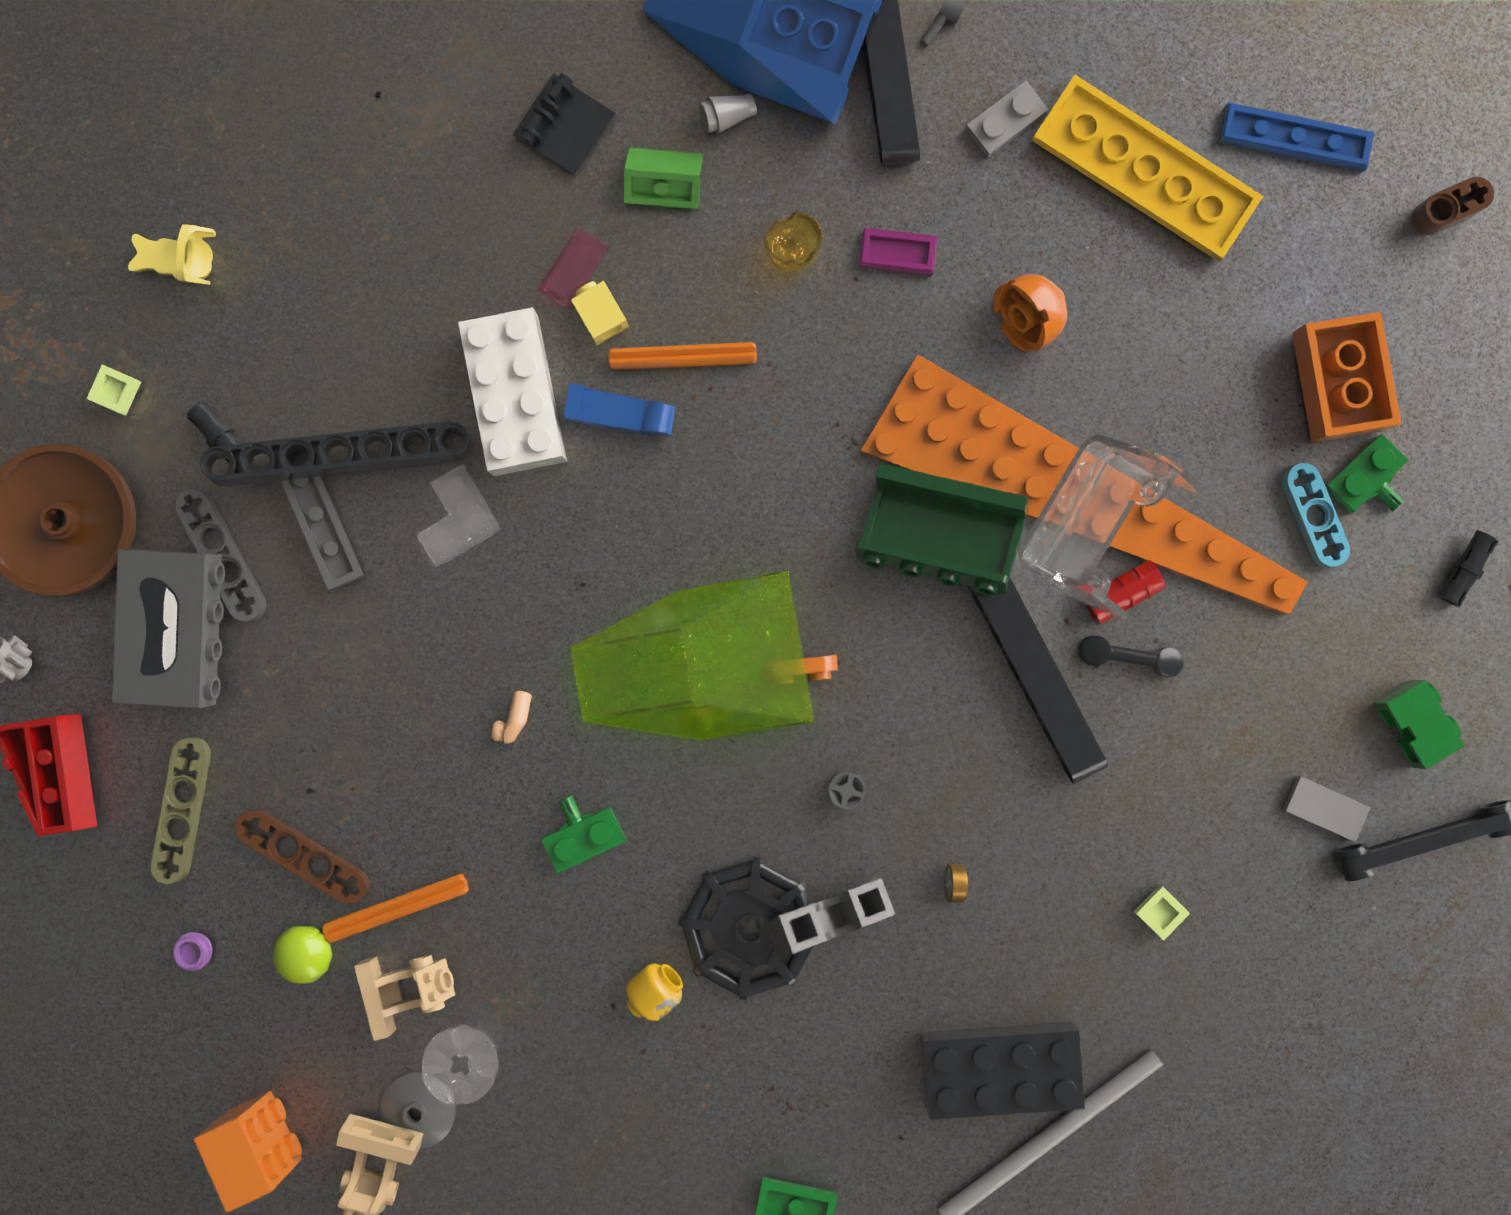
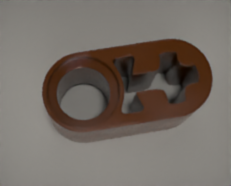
[1412,177,1494,235]

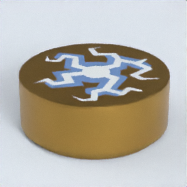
[945,864,968,903]

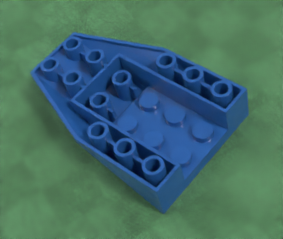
[643,0,882,125]

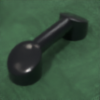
[1077,636,1184,677]

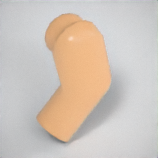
[492,691,532,744]

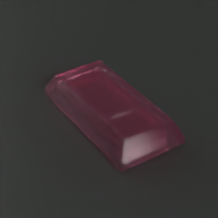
[538,226,609,309]

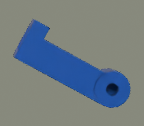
[563,383,676,437]

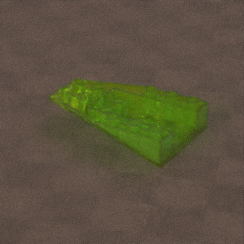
[571,570,814,740]

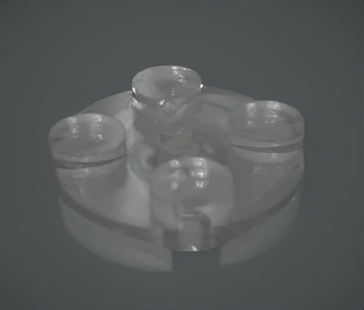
[422,1024,500,1104]

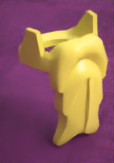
[128,224,216,285]

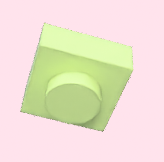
[87,365,141,416]
[1133,885,1190,941]

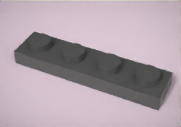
[281,450,365,592]

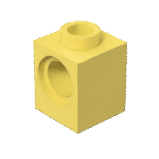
[571,281,629,345]

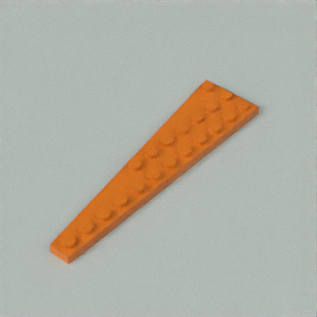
[860,354,1308,615]

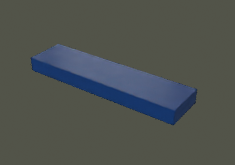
[1218,102,1375,172]

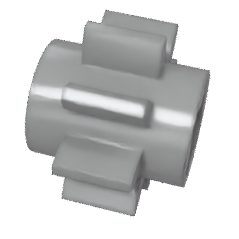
[0,635,32,684]

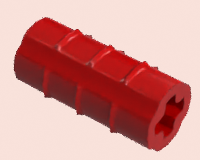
[1082,560,1166,625]

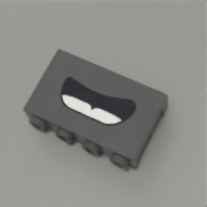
[112,549,225,708]

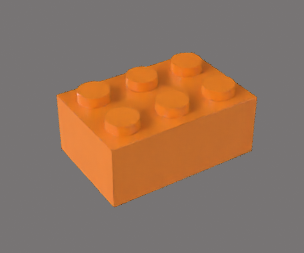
[1292,312,1401,443]
[194,1090,302,1213]

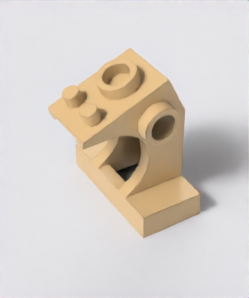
[354,955,455,1041]
[336,1114,424,1215]

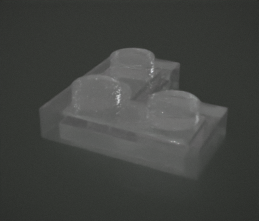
[416,464,502,567]

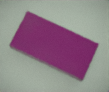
[859,228,938,276]

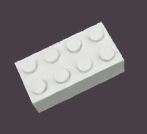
[458,307,567,476]

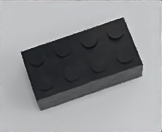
[920,1022,1085,1120]

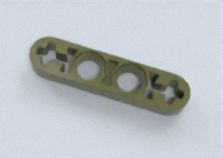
[151,737,211,885]

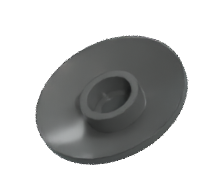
[379,1072,456,1149]

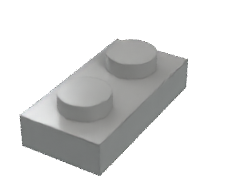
[965,80,1049,158]

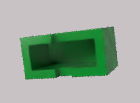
[1373,680,1465,769]

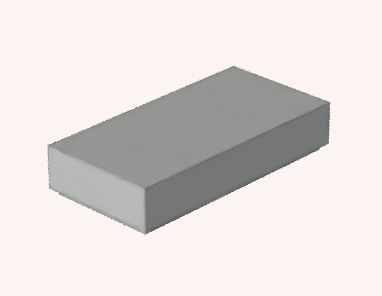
[1282,776,1371,842]

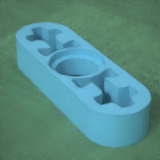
[1282,463,1350,568]

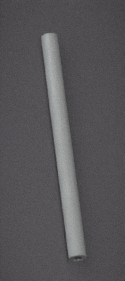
[938,1049,1163,1215]

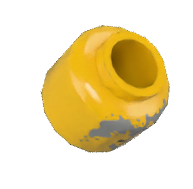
[626,963,683,1021]

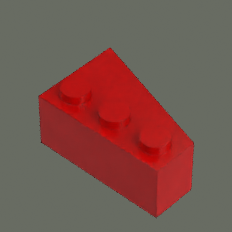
[0,714,97,837]

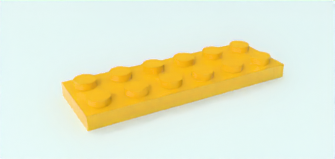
[1032,75,1264,262]

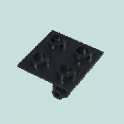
[513,73,616,175]

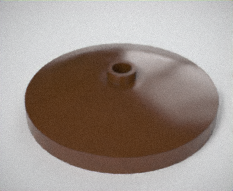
[0,444,136,596]

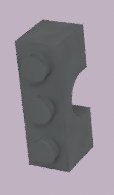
[765,878,895,959]

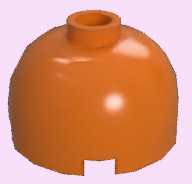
[993,274,1067,352]

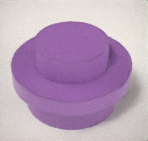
[173,932,213,971]

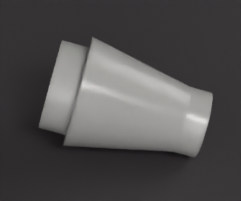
[699,93,757,134]

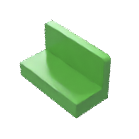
[624,148,703,209]

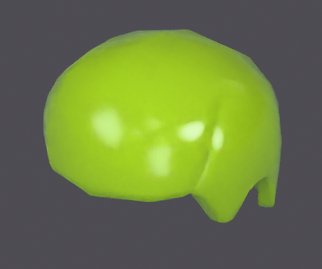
[272,926,332,984]

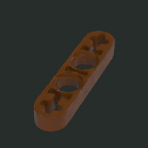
[235,810,370,904]

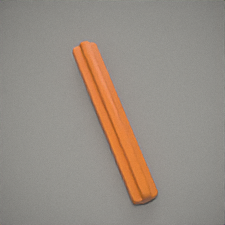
[608,342,757,370]
[322,874,469,943]

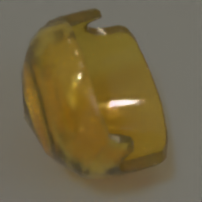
[764,211,824,272]

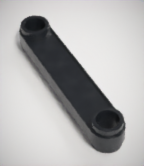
[1336,800,1511,881]

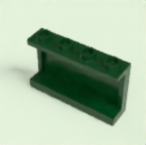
[855,463,1029,596]

